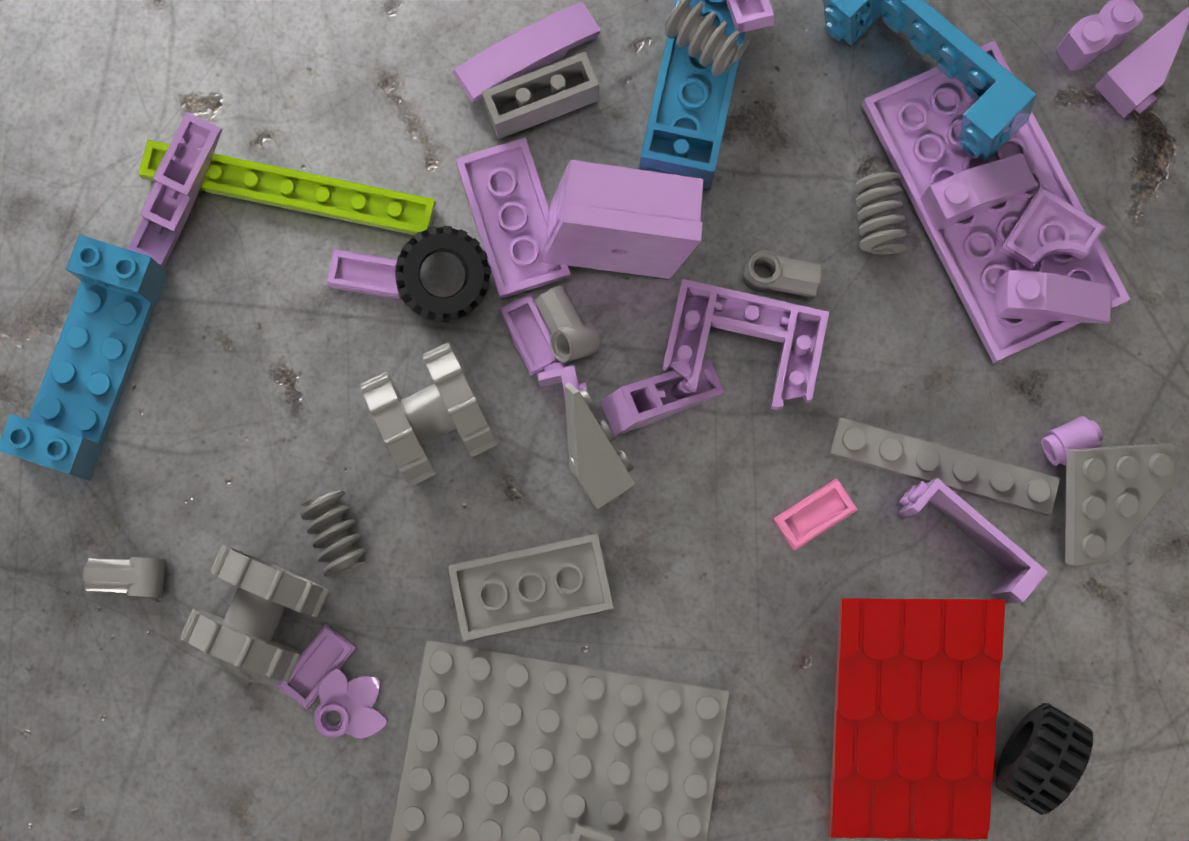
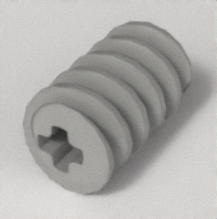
[665,0,749,77]
[854,172,908,255]
[300,491,367,577]

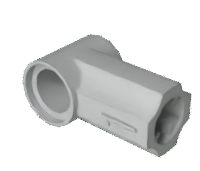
[743,250,821,298]
[535,286,600,362]
[83,557,166,598]

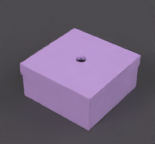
[543,160,703,279]

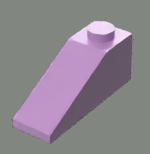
[1095,7,1189,119]
[920,153,1038,232]
[995,270,1111,324]
[600,359,725,436]

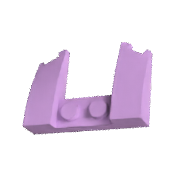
[662,279,829,410]

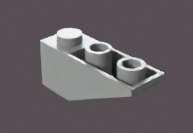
[565,382,635,510]

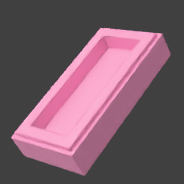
[772,478,858,551]

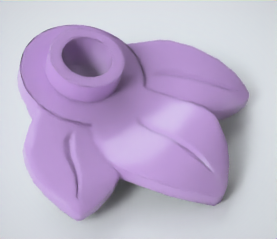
[314,668,387,739]

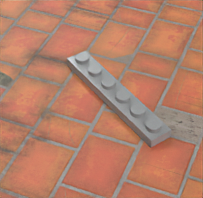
[828,417,1060,516]

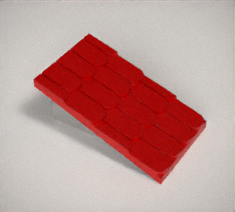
[829,598,1005,840]

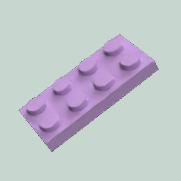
[455,137,571,299]

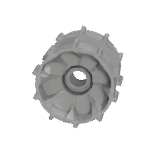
[361,343,498,487]
[180,545,329,682]

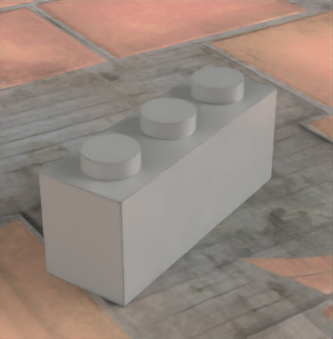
[482,52,599,140]

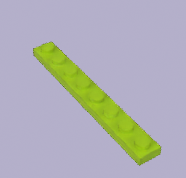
[138,139,436,235]

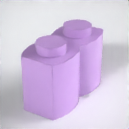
[1056,0,1144,71]

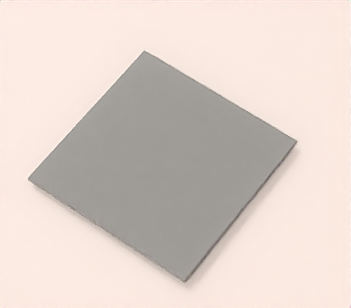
[389,640,729,841]

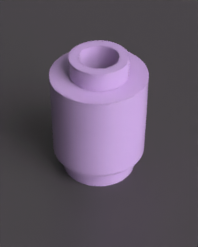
[1041,416,1103,466]

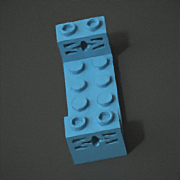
[639,0,745,190]
[823,0,1036,163]
[0,234,168,481]

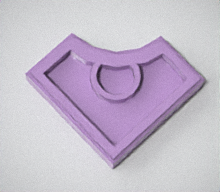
[999,186,1106,270]

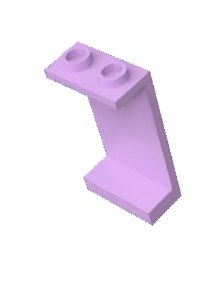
[897,478,1048,604]

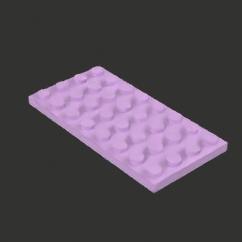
[862,41,1131,364]

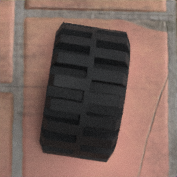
[395,226,491,322]
[995,703,1093,815]

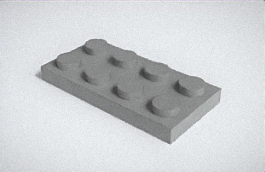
[447,533,614,641]

